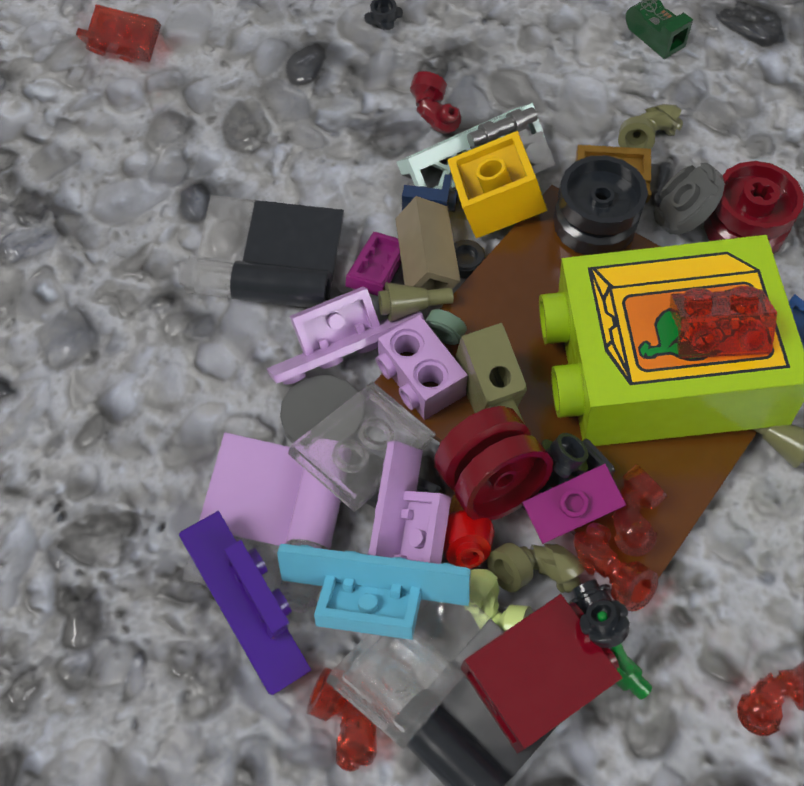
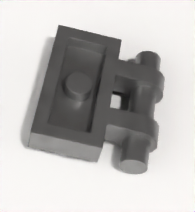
[467,107,556,174]

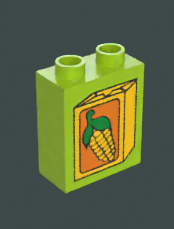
[539,235,804,446]

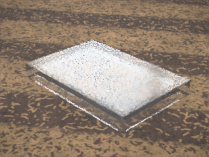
[288,381,436,512]

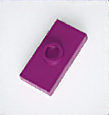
[345,232,402,296]
[522,464,626,544]

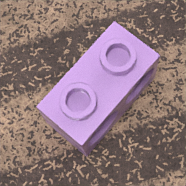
[376,315,468,420]

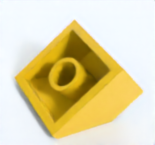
[447,131,547,239]

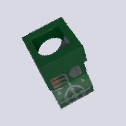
[625,0,693,59]

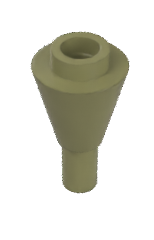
[378,282,454,322]
[753,424,804,468]

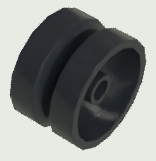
[553,155,648,255]

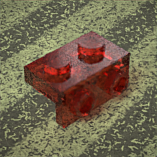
[76,4,161,63]
[670,286,777,358]

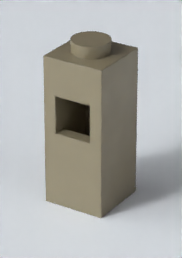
[395,196,460,290]

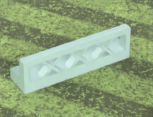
[396,103,547,189]

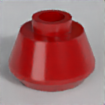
[442,509,495,569]

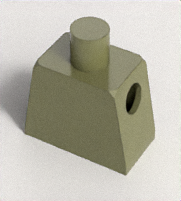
[455,323,527,424]

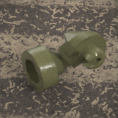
[618,104,683,149]
[487,543,585,593]

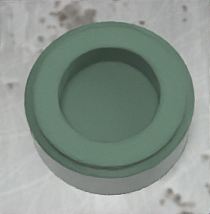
[425,309,467,345]

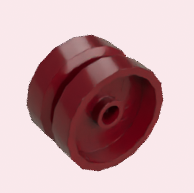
[704,161,804,254]
[434,406,553,521]

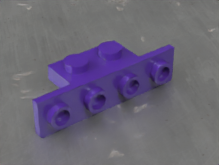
[179,510,312,695]

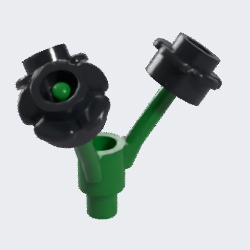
[570,579,652,700]

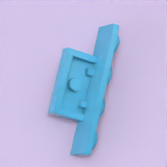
[277,544,471,640]

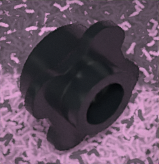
[364,0,403,30]
[541,433,588,478]

